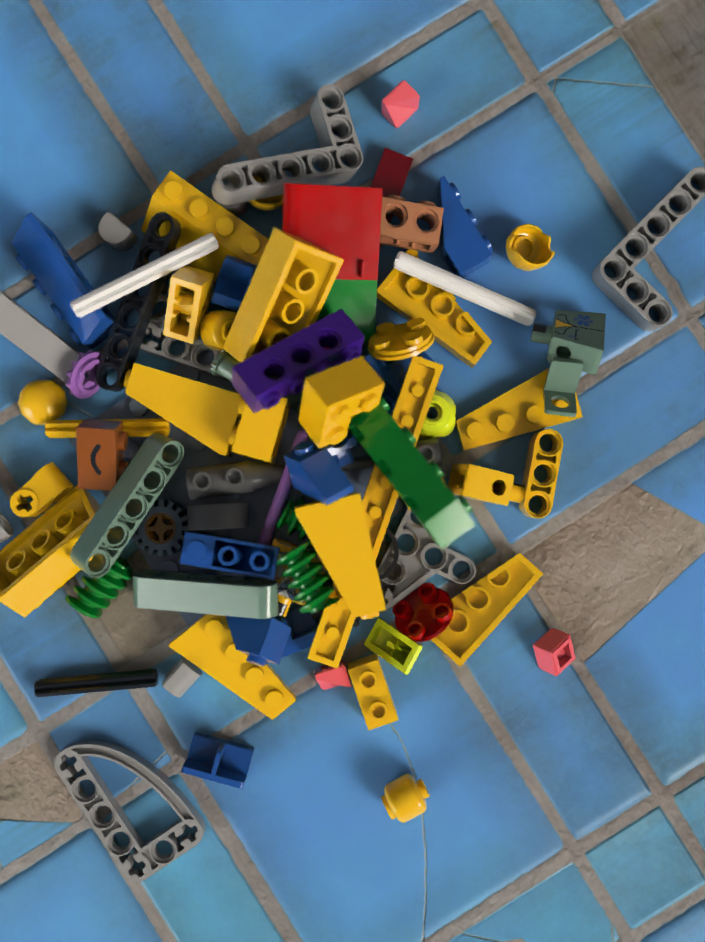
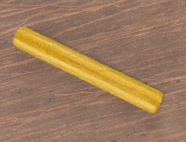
[45,418,170,438]

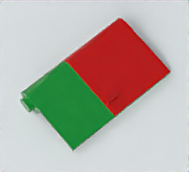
[282,183,383,343]

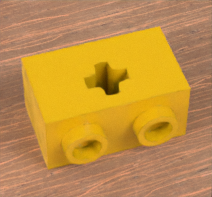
[163,265,214,344]
[348,654,398,731]

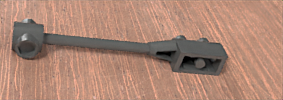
[186,438,441,500]

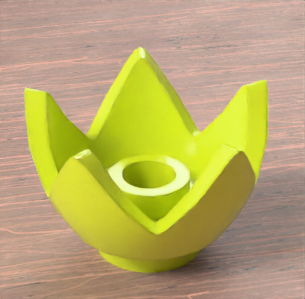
[418,389,456,440]

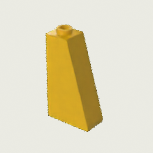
[124,363,241,458]
[295,491,386,620]

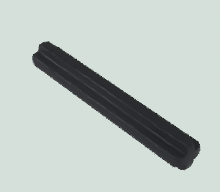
[34,669,159,697]

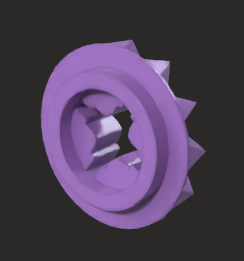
[65,350,102,399]

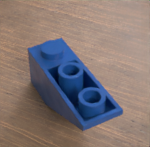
[437,176,493,278]
[180,531,280,580]

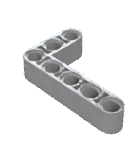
[212,84,363,205]
[592,166,705,332]
[0,290,80,383]

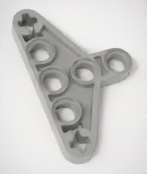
[377,481,476,613]

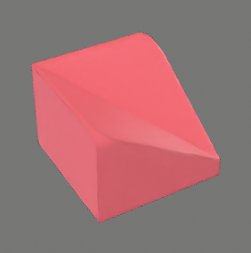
[381,80,420,128]
[533,628,576,676]
[315,659,352,690]

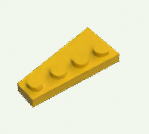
[377,249,492,368]
[456,368,583,451]
[431,553,544,667]
[168,614,296,720]

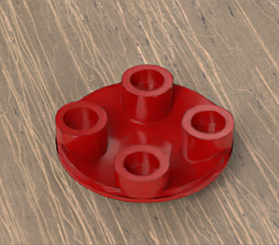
[392,582,454,642]

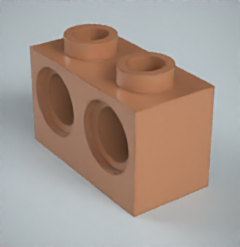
[380,195,444,253]

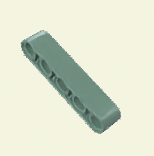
[70,433,184,578]
[132,570,278,619]

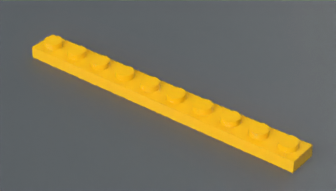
[307,355,444,669]

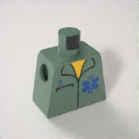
[530,310,606,375]

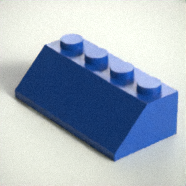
[12,212,115,349]

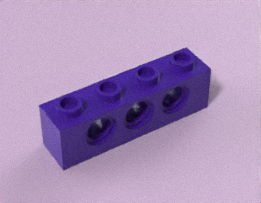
[232,308,365,413]

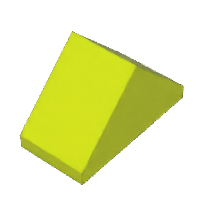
[364,618,423,675]

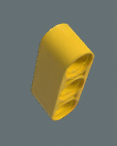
[519,429,563,518]

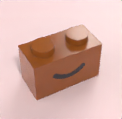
[76,419,128,491]

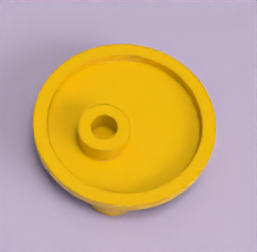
[368,318,434,361]

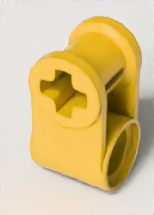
[10,462,74,517]

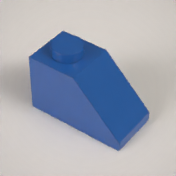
[283,441,354,505]
[226,616,292,667]

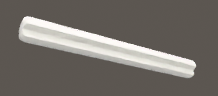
[70,233,219,317]
[393,251,536,326]

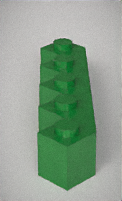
[348,396,475,550]

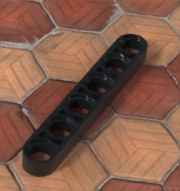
[95,212,181,392]

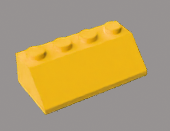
[141,170,269,283]
[222,227,344,363]
[0,485,112,618]

